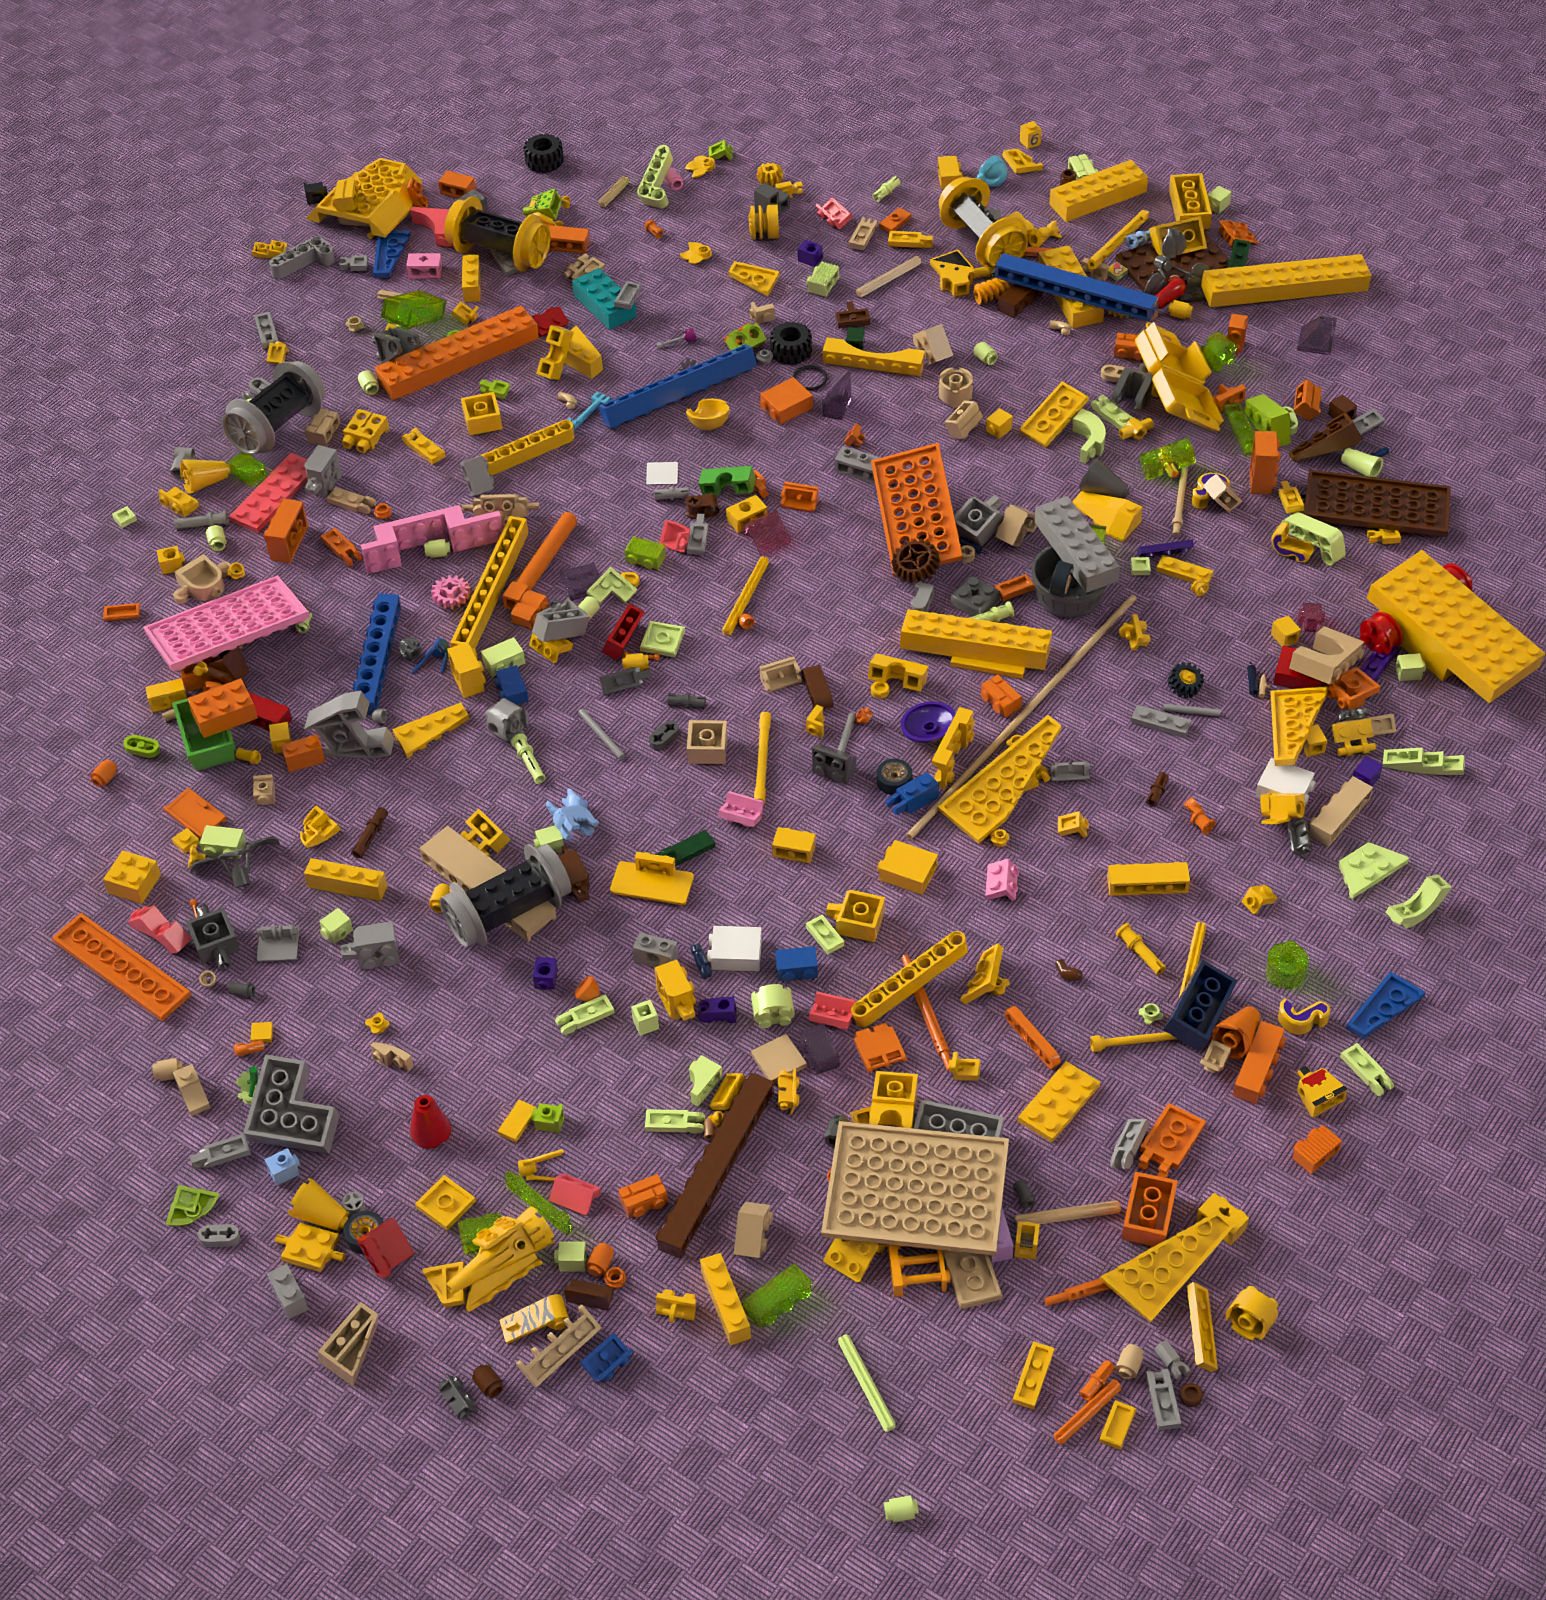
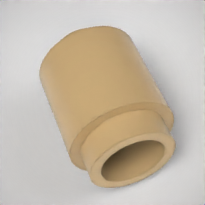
[152,1058,184,1081]
[1115,1344,1144,1379]

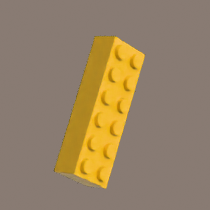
[1049,160,1148,222]
[1038,246,1104,329]

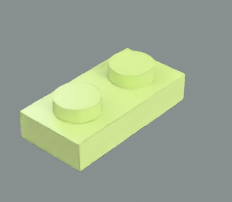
[806,915,844,955]

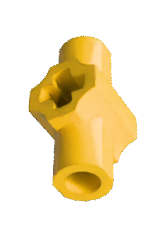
[1119,417,1154,440]

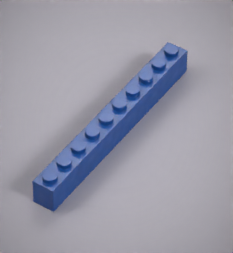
[995,253,1158,322]
[598,345,757,428]

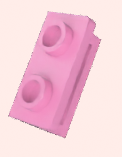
[718,791,764,827]
[985,859,1019,901]

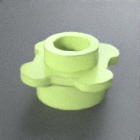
[1139,1003,1163,1025]

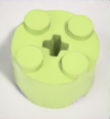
[751,984,795,1028]

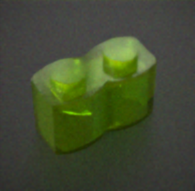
[226,452,266,487]

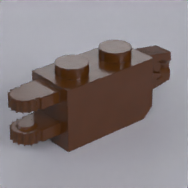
[553,845,590,903]

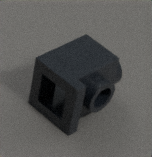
[303,182,328,205]

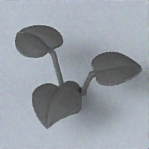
[1143,227,1210,296]
[190,836,280,888]

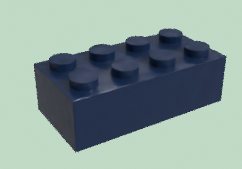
[1163,959,1238,1051]

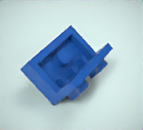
[579,1333,634,1383]

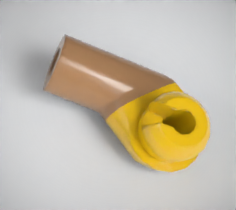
[704,1111,724,1141]

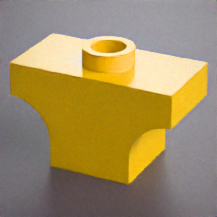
[940,267,973,297]

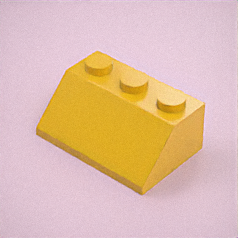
[1149,216,1207,255]

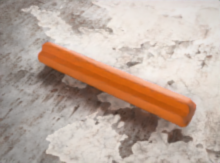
[1053,1379,1122,1445]

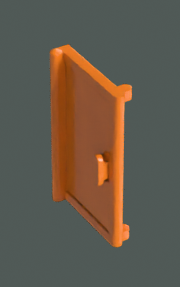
[163,787,227,839]

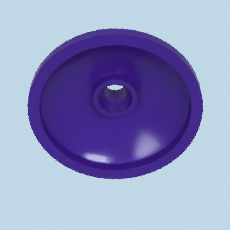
[901,701,956,744]

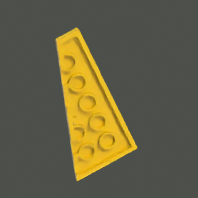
[1271,687,1328,766]
[1099,1211,1235,1323]

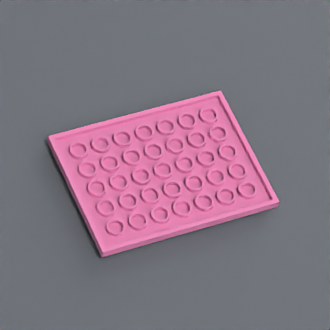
[143,575,310,671]

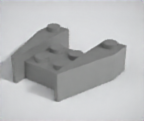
[304,691,395,759]

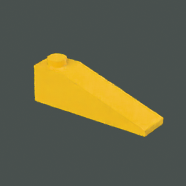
[1072,491,1143,543]

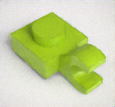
[479,380,510,399]

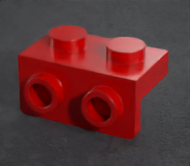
[532,306,569,338]

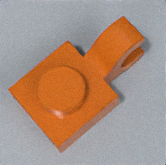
[753,469,769,498]

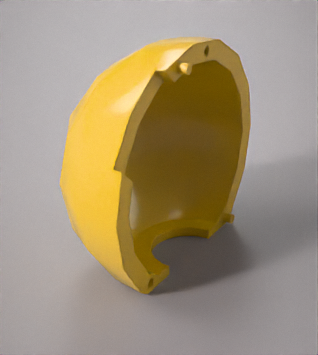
[686,398,729,431]

